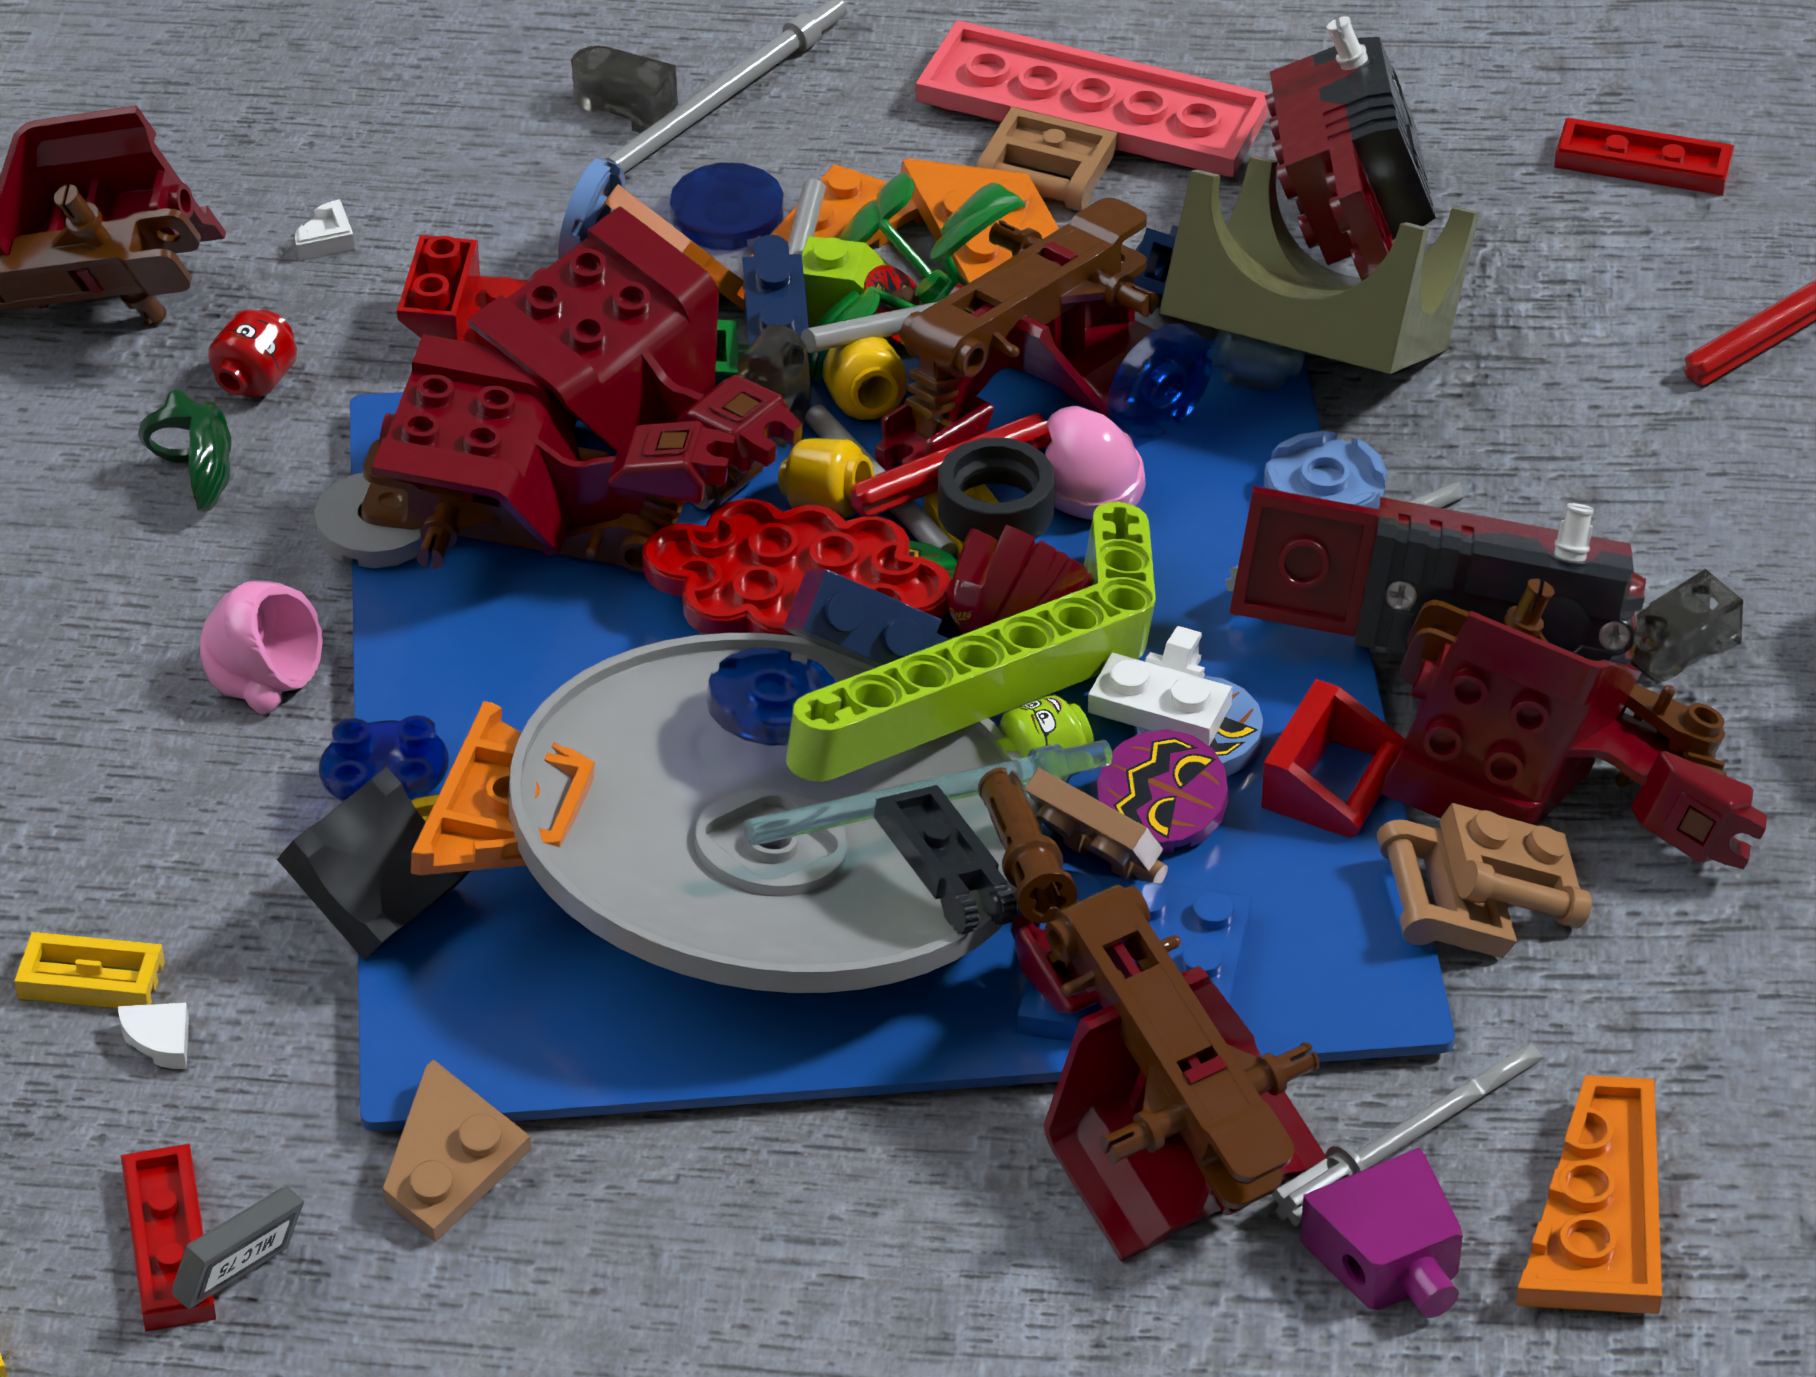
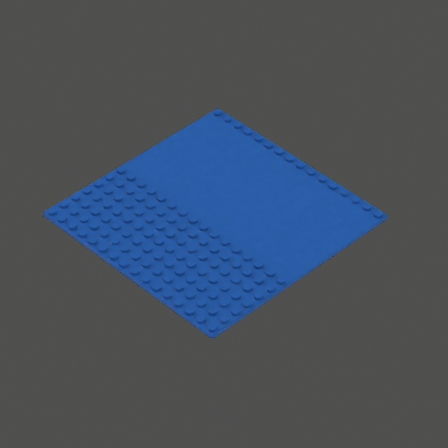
[350,337,1455,1131]

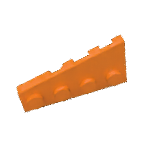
[1515,1075,1662,1314]

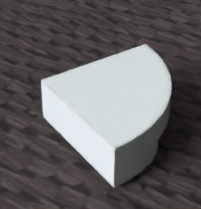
[295,199,355,261]
[118,1003,189,1069]

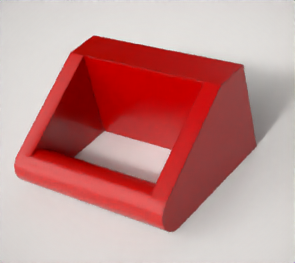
[1261,679,1405,838]

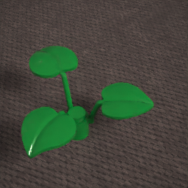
[810,173,1026,383]

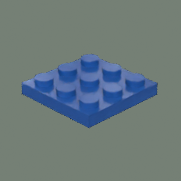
[1017,870,1252,1041]

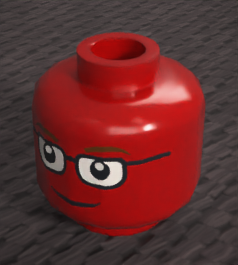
[208,309,297,398]

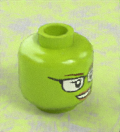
[994,695,1094,780]

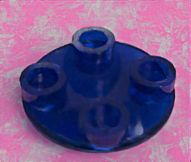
[319,715,449,802]

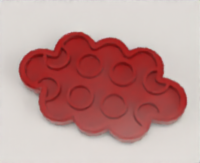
[643,499,951,636]

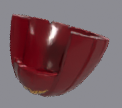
[946,525,1094,634]

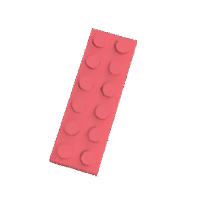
[916,20,1270,178]

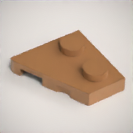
[383,1059,532,1242]

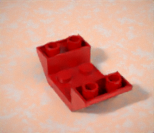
[397,235,528,347]

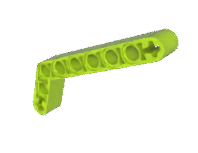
[786,502,1156,782]

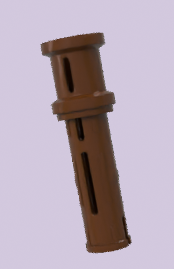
[978,767,1078,924]

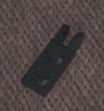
[874,785,1018,934]

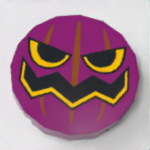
[1097,729,1229,854]

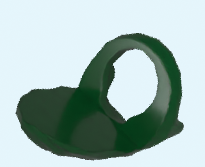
[138,389,232,512]

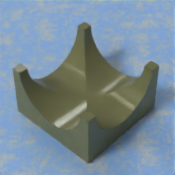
[1159,156,1480,374]

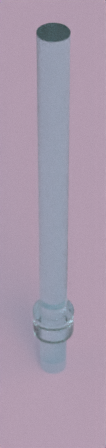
[744,740,1112,846]

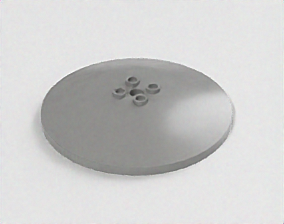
[508,633,1043,993]

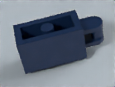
[742,235,811,392]
[783,569,950,667]

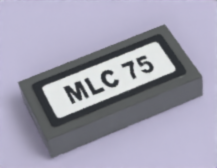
[171,1186,304,1310]

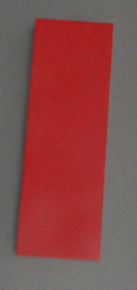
[1554,118,1734,196]
[121,1143,216,1332]

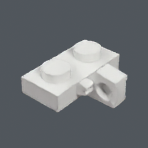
[1088,626,1232,746]

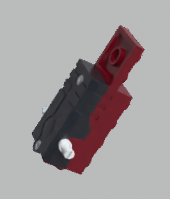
[1265,16,1436,281]
[1229,486,1646,665]

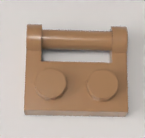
[976,107,1118,212]
[1439,803,1592,929]
[1376,819,1517,958]

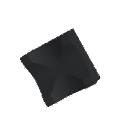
[276,767,470,961]

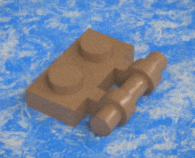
[1024,767,1168,883]

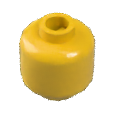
[822,336,908,420]
[778,438,874,518]

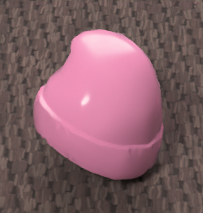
[1045,406,1146,520]
[200,581,323,714]

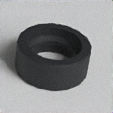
[938,438,1055,546]

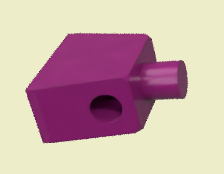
[1300,1148,1463,1318]

